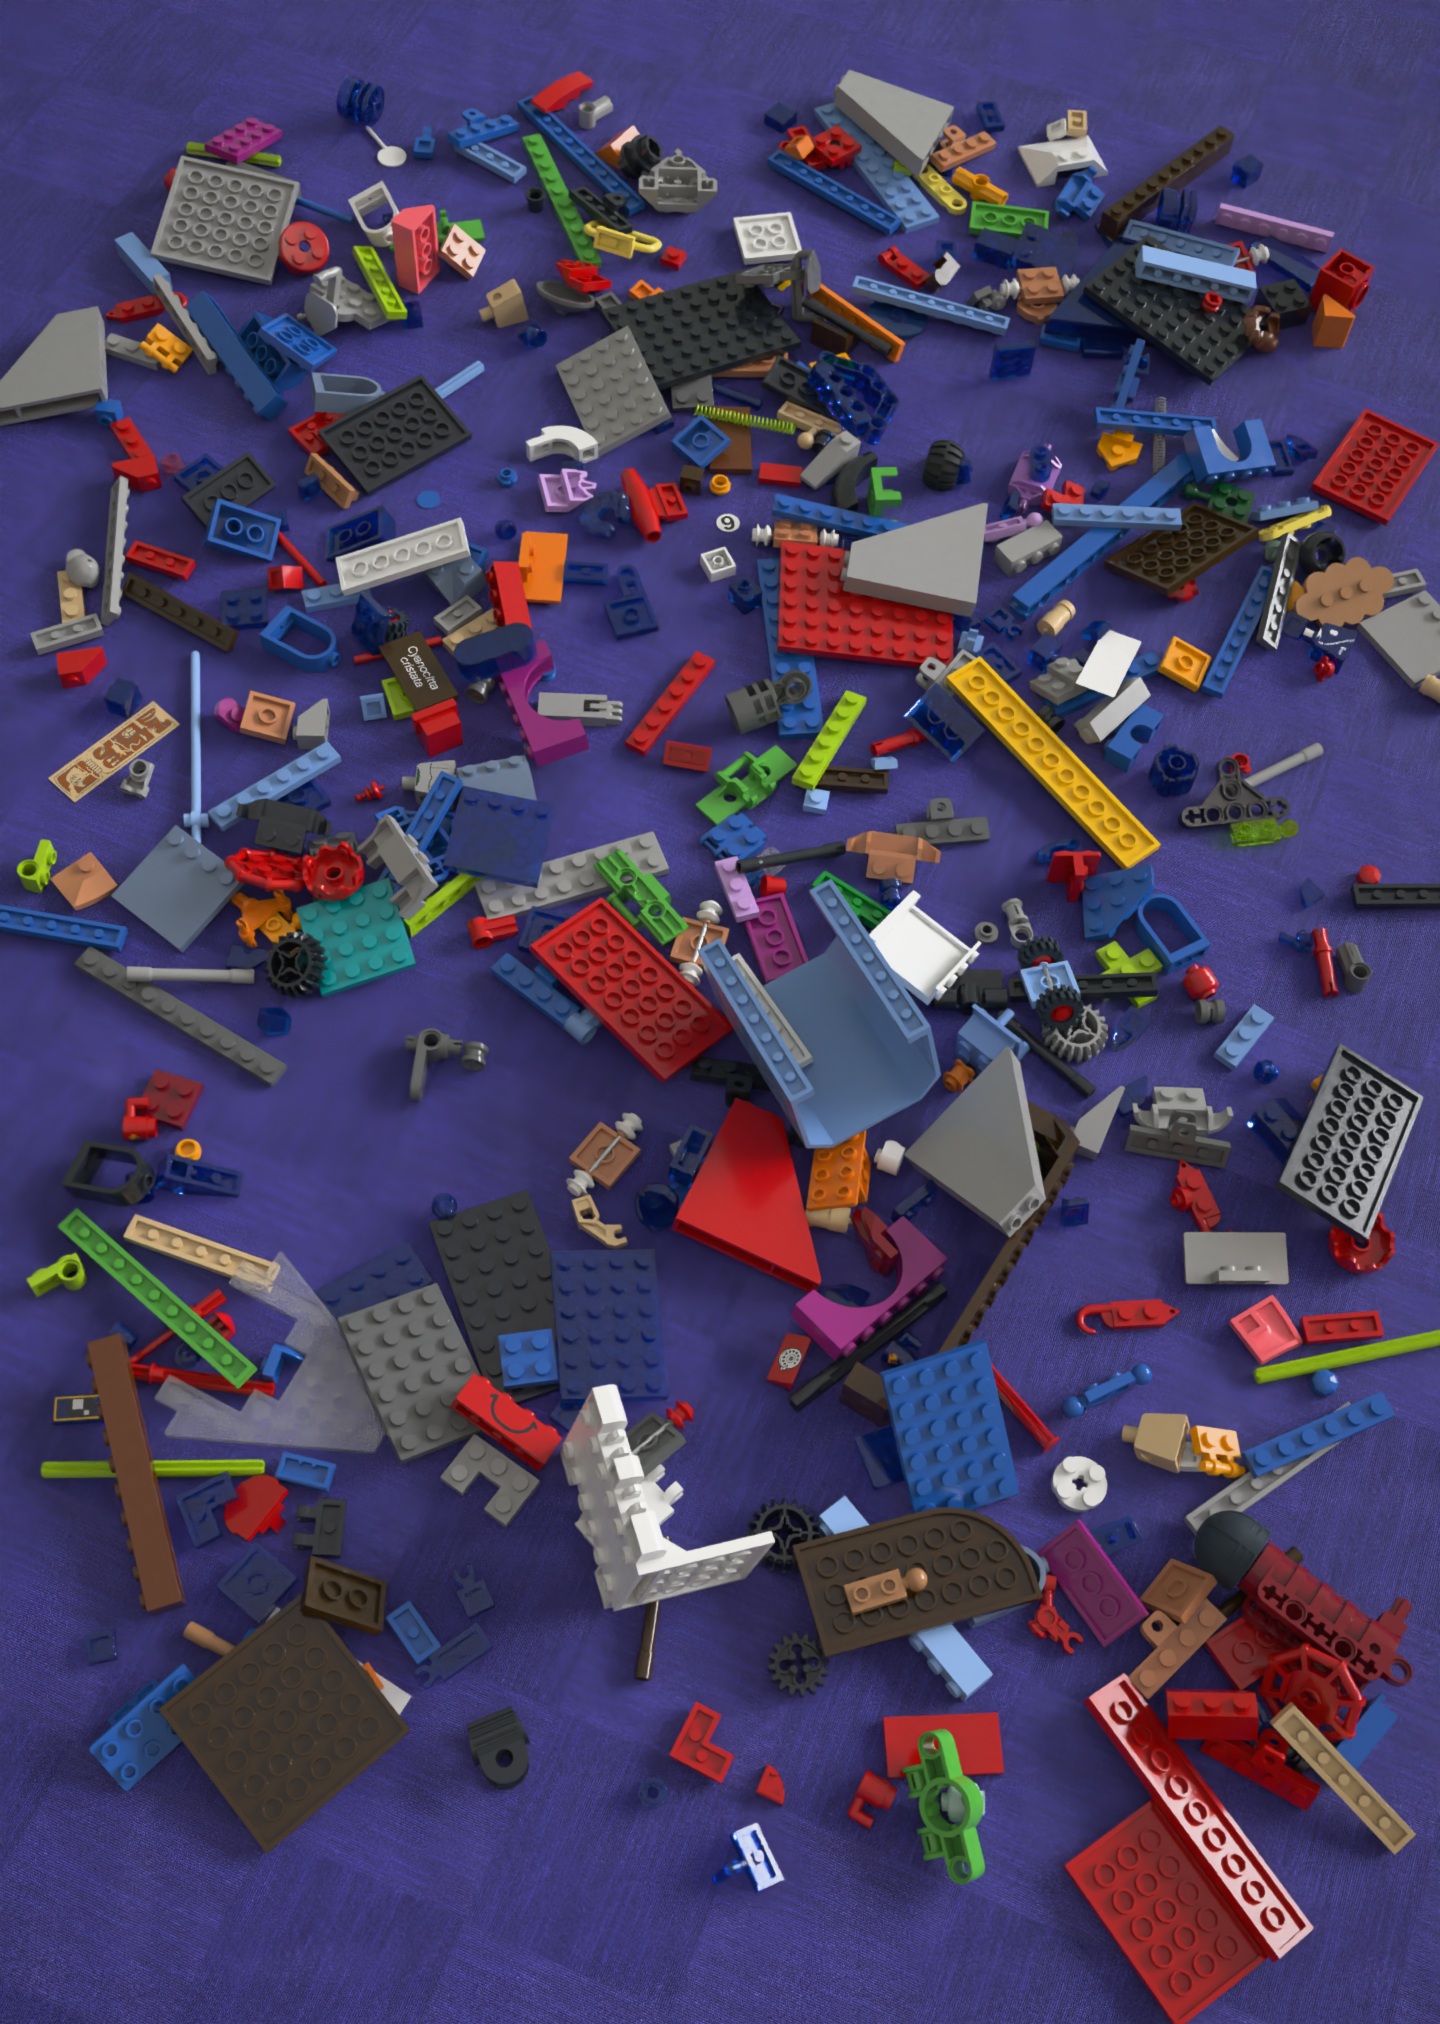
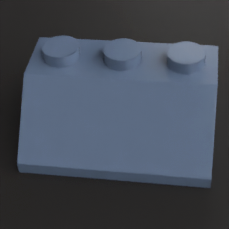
[456,755,537,817]

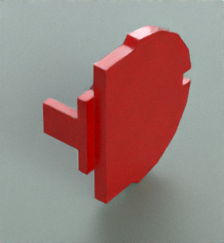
[224,1475,289,1542]

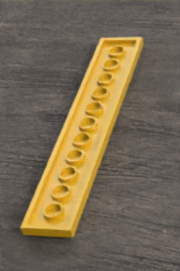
[945,656,1161,869]

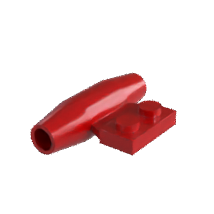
[620,468,688,543]

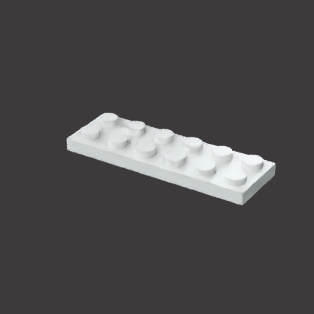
[335,517,471,596]

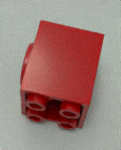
[1309,249,1375,313]

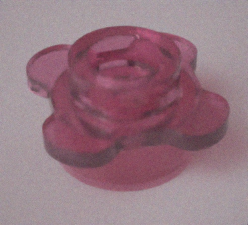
[160,453,185,474]

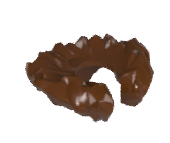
[1242,305,1280,354]

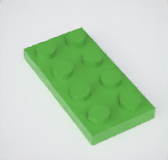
[968,201,1049,244]

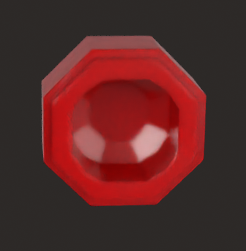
[1356,864,1382,884]

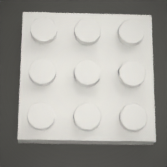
[733,212,802,265]

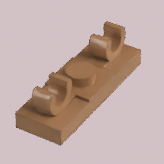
[304,453,360,509]

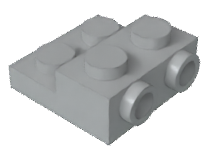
[1030,657,1090,705]

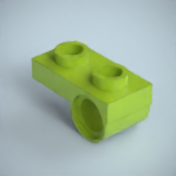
[17,839,57,893]
[26,1252,87,1297]

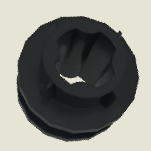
[617,135,663,179]

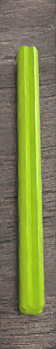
[1253,1330,1440,1384]
[41,1459,265,1478]

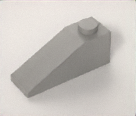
[799,430,861,490]
[1070,1086,1125,1161]

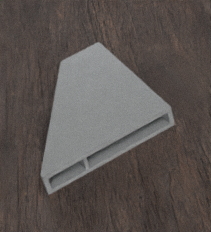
[833,70,954,177]
[0,306,108,426]
[840,503,988,617]
[903,1046,1046,1238]

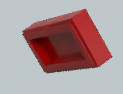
[758,462,803,488]

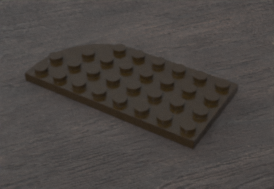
[792,1507,1043,1659]

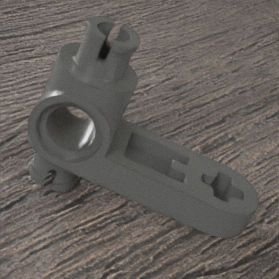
[405,1028,463,1101]

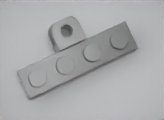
[913,649,976,723]

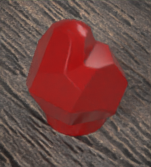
[1166,579,1199,603]

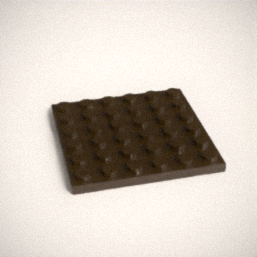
[159,1593,411,1854]

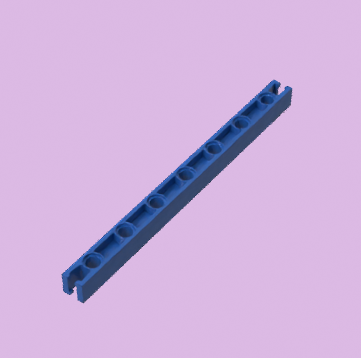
[1009,450,1195,621]

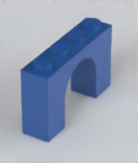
[1182,419,1276,484]

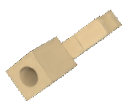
[572,1194,627,1250]

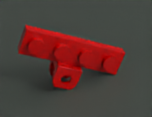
[1200,1728,1321,1811]

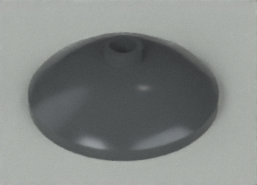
[535,280,595,314]

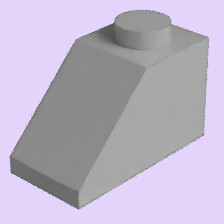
[293,699,330,749]

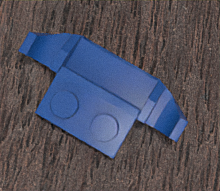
[1053,165,1105,222]

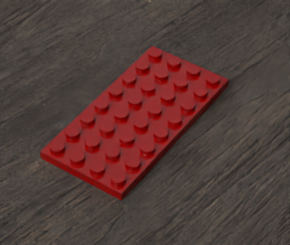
[529,897,734,1084]

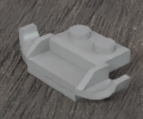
[1132,1086,1233,1138]

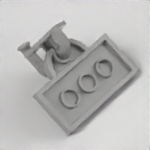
[304,266,392,336]

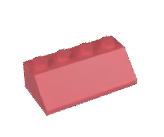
[391,205,440,295]

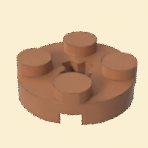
[1016,294,1057,325]

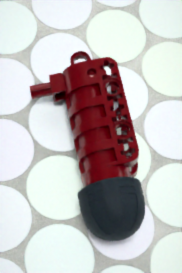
[1194,1510,1413,1696]

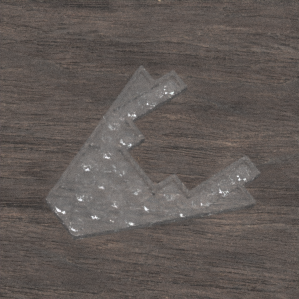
[155,1251,386,1454]

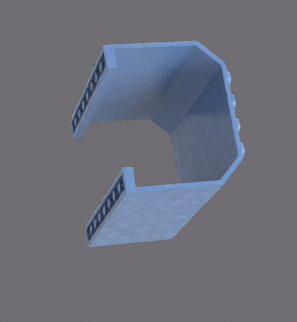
[698,879,941,1148]

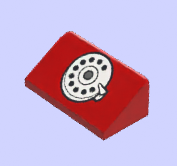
[766,1333,812,1391]

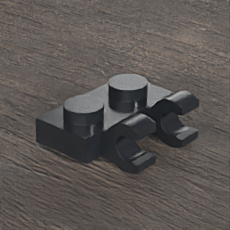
[293,1499,347,1558]

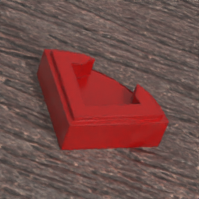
[755,1764,785,1806]

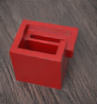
[411,698,463,757]

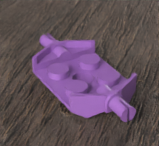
[1007,443,1062,514]

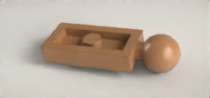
[844,1568,928,1616]

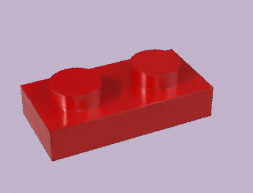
[663,740,712,772]

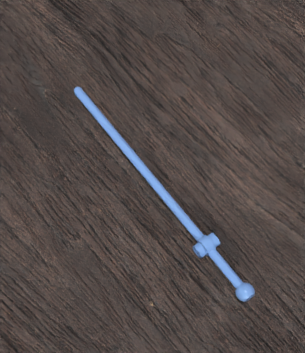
[184,651,209,843]

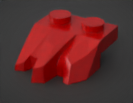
[555,259,611,294]

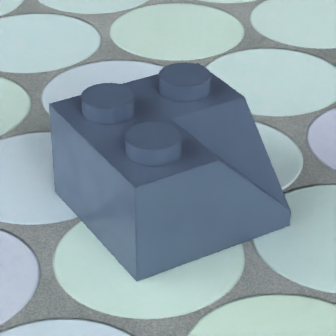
[423,556,489,606]

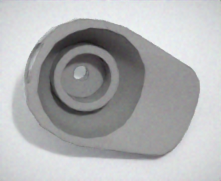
[66,549,100,588]

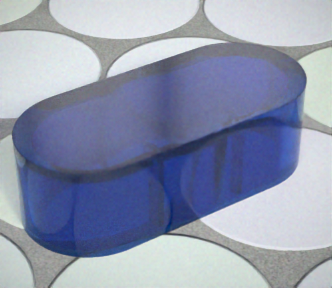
[454,623,537,681]

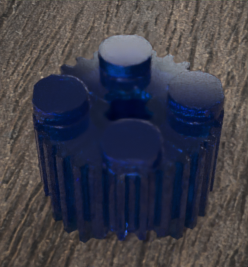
[1149,743,1200,798]

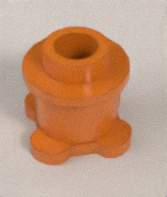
[943,1059,975,1092]

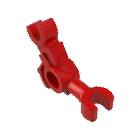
[1027,1575,1083,1655]

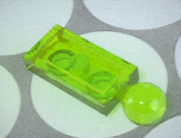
[1229,818,1299,847]

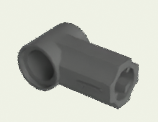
[1335,942,1372,993]

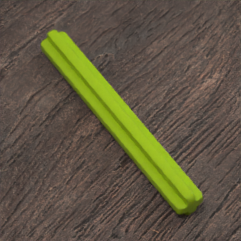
[186,142,281,167]

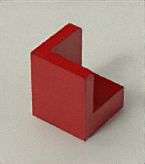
[267,565,304,591]

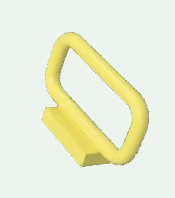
[583,220,662,259]

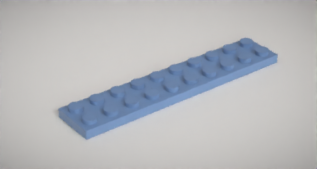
[814,102,940,234]

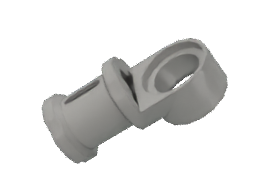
[1001,898,1033,949]

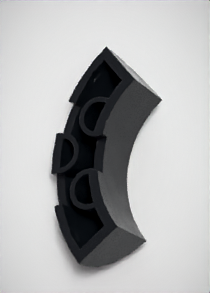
[830,451,878,512]

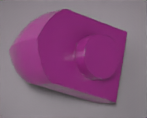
[213,698,245,733]

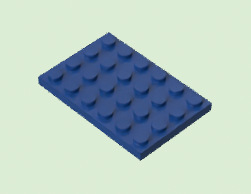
[880,1339,1020,1513]

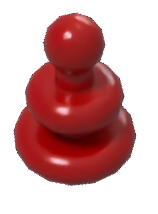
[355,781,385,802]

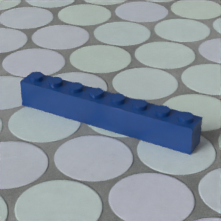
[185,290,288,421]

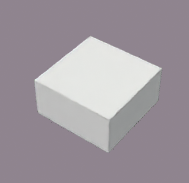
[700,547,736,583]

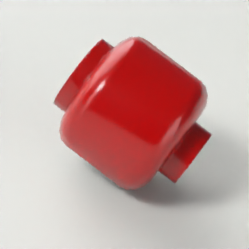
[1182,965,1219,1000]

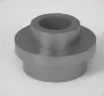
[974,922,998,945]

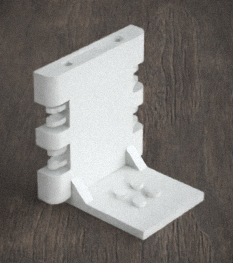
[559,1384,775,1611]

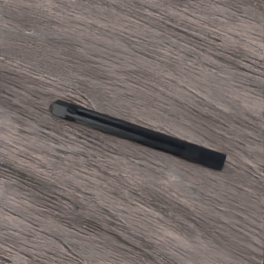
[788,1281,948,1412]

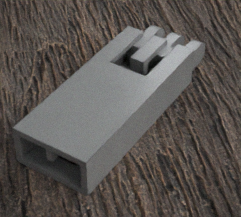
[538,692,623,727]

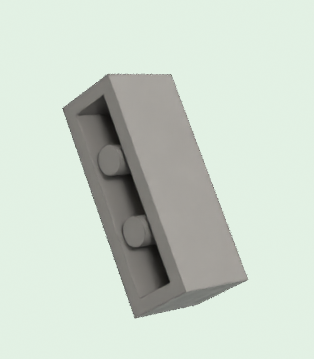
[993,520,1063,577]

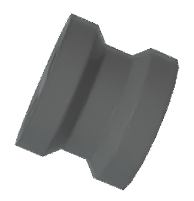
[461,1041,489,1071]

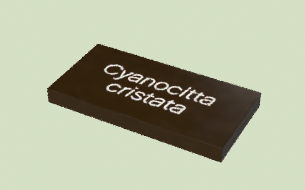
[378,631,459,712]

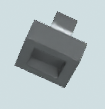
[967,286,993,311]

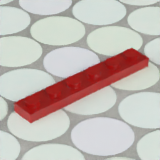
[625,651,715,757]

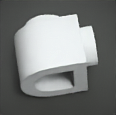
[874,1140,905,1176]

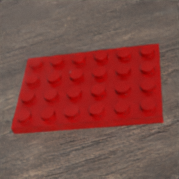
[1311,408,1439,526]
[1063,1799,1268,2024]

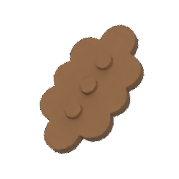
[1293,557,1394,632]

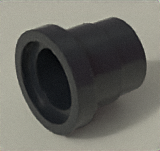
[525,187,545,213]
[812,429,835,455]

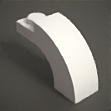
[526,426,598,465]

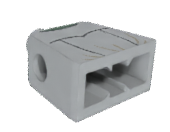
[402,760,456,810]

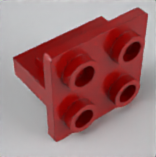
[1046,850,1101,902]

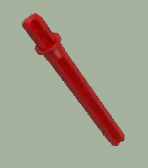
[131,1363,275,1398]

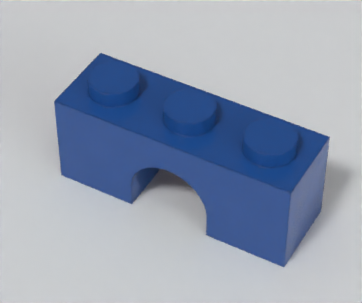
[1103,703,1164,773]

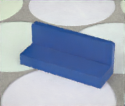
[1333,1692,1398,1770]

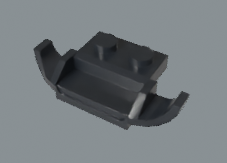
[236,798,332,854]

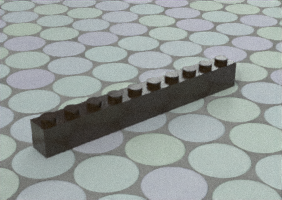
[1098,126,1235,240]

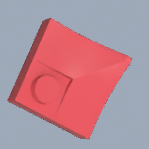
[1229,1294,1303,1366]

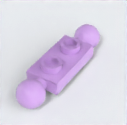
[984,512,1043,542]

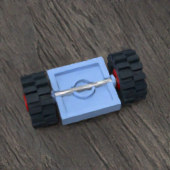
[1017,935,1084,1031]

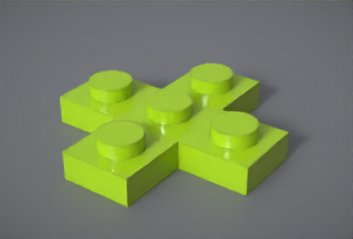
[1095,941,1163,1009]

